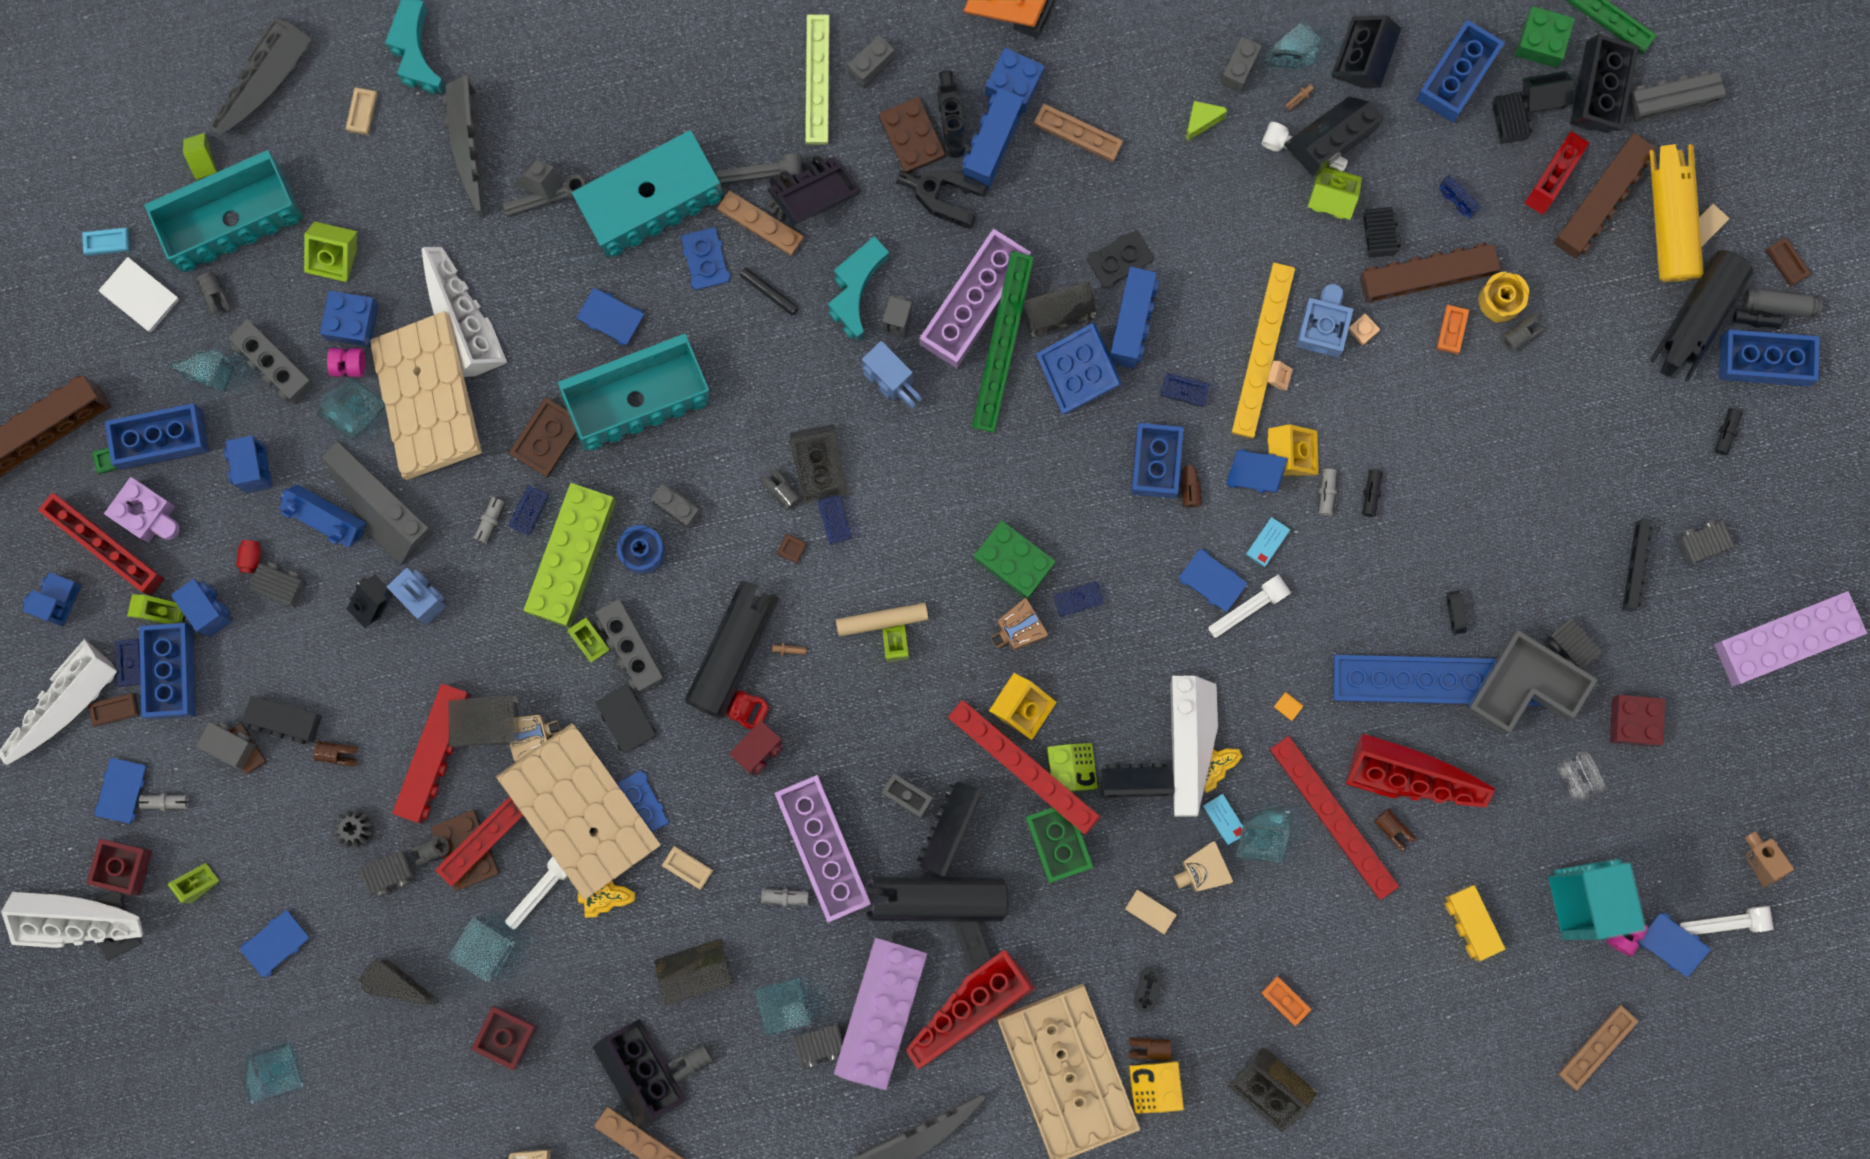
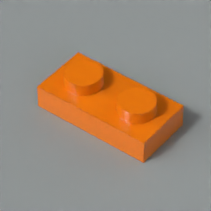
[1436,305,1469,354]
[1261,976,1312,1026]

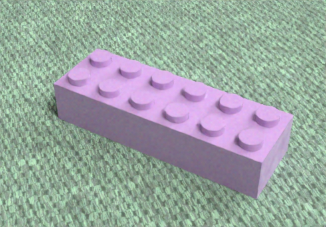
[919,229,1031,368]
[1714,591,1867,686]
[775,775,872,923]
[834,938,927,1090]

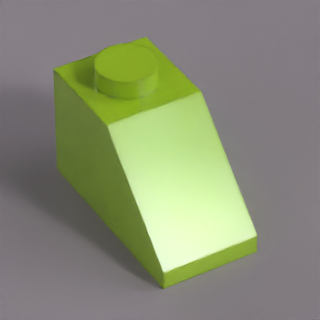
[127,594,184,624]

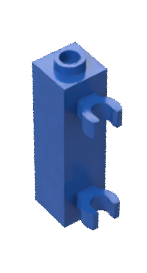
[279,484,367,548]

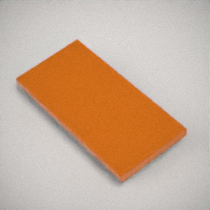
[964,0,1046,27]

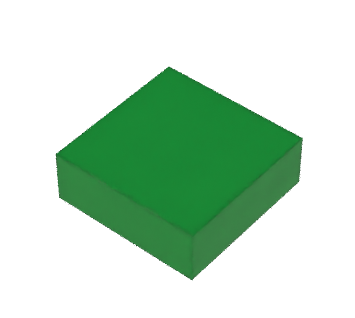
[92,447,118,475]

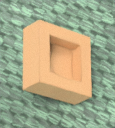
[1348,314,1380,346]
[1267,361,1293,390]

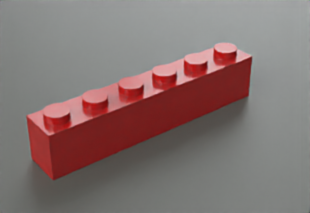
[38,492,165,596]
[392,683,472,824]

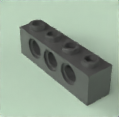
[228,319,314,404]
[595,599,665,694]

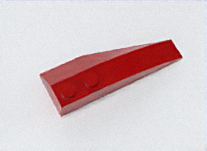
[1346,734,1495,808]
[905,950,1036,1070]

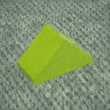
[1186,101,1227,141]
[183,133,217,181]
[567,618,610,662]
[882,625,909,662]
[168,863,219,903]

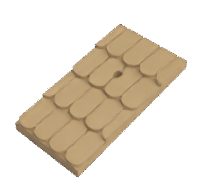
[370,311,482,480]
[495,723,660,900]
[996,983,1140,1159]

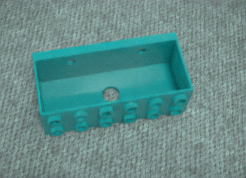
[571,130,724,258]
[144,150,304,272]
[557,334,709,451]
[1548,859,1646,940]

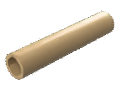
[836,602,928,637]

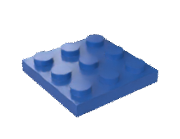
[1036,323,1123,414]

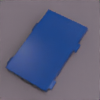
[681,227,731,291]
[576,288,644,346]
[1226,449,1288,493]
[1179,549,1248,613]
[94,758,147,824]
[617,771,669,832]
[240,910,310,978]
[1638,912,1711,978]

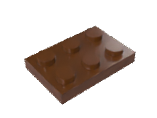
[878,96,945,173]
[509,397,576,478]
[430,810,500,892]

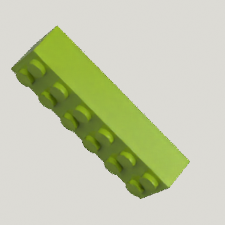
[523,483,617,628]

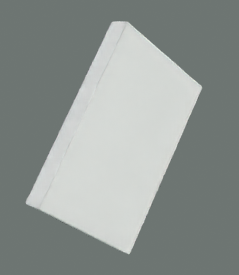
[98,257,180,333]

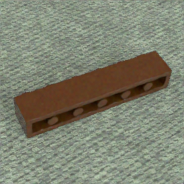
[1553,133,1656,258]
[1360,243,1501,303]

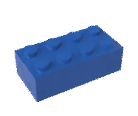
[1416,20,1505,123]
[962,88,1024,191]
[1110,267,1159,369]
[1719,330,1820,387]
[104,403,209,470]
[139,623,196,720]

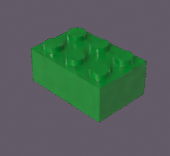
[973,520,1056,600]
[1025,807,1093,884]

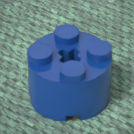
[617,525,666,574]

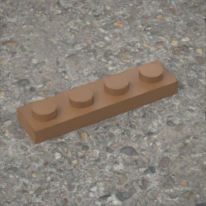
[1034,103,1123,162]
[717,190,804,257]
[1557,1005,1639,1091]
[594,1106,685,1159]

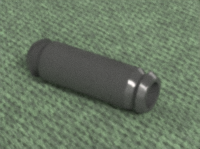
[1744,288,1823,318]

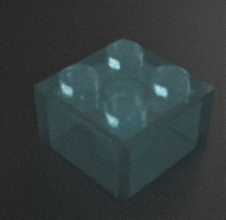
[447,917,516,982]

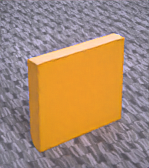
[1274,692,1303,721]

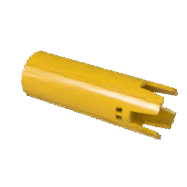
[1649,144,1703,282]

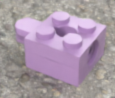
[104,477,180,543]

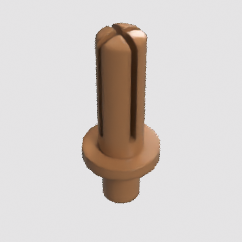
[1285,84,1314,110]
[772,642,806,656]

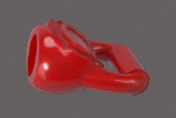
[726,690,769,729]

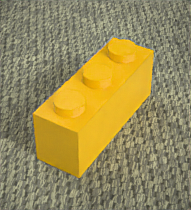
[1445,885,1505,961]

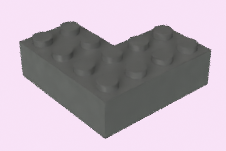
[1465,630,1598,735]

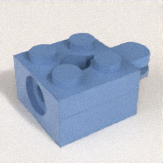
[1295,284,1353,358]
[862,341,922,409]
[386,568,447,625]

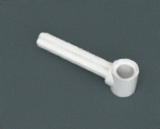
[1261,122,1348,171]
[1208,574,1291,638]
[505,857,568,929]
[1679,906,1774,935]

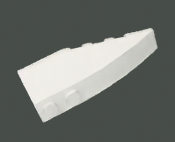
[422,247,507,377]
[0,639,117,765]
[1170,676,1218,817]
[1,892,143,948]

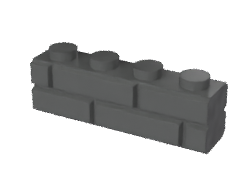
[1628,70,1726,122]

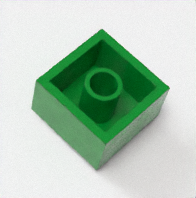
[1515,6,1575,68]

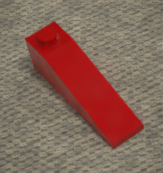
[1524,131,1590,215]

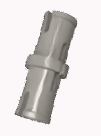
[1318,469,1338,516]
[473,497,505,544]
[139,793,189,811]
[761,888,809,907]

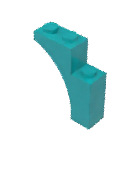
[385,0,445,94]
[828,236,890,342]

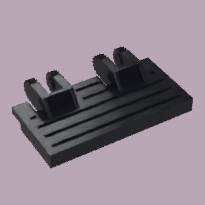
[767,155,861,226]

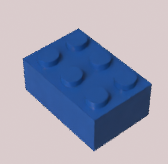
[1131,423,1184,499]

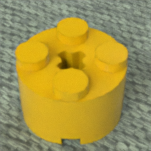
[1478,272,1529,323]

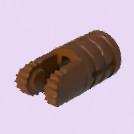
[1181,464,1203,508]
[313,741,358,767]
[1374,808,1417,852]
[1128,1037,1171,1060]

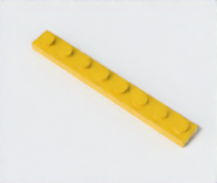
[1231,262,1295,439]

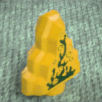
[1204,748,1242,793]
[578,881,635,918]

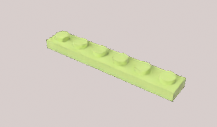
[806,15,829,145]

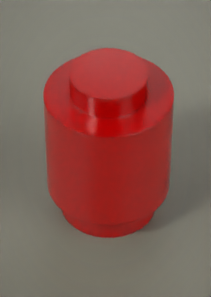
[236,540,262,574]

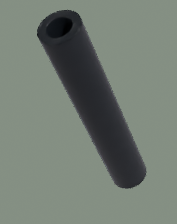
[740,267,799,316]

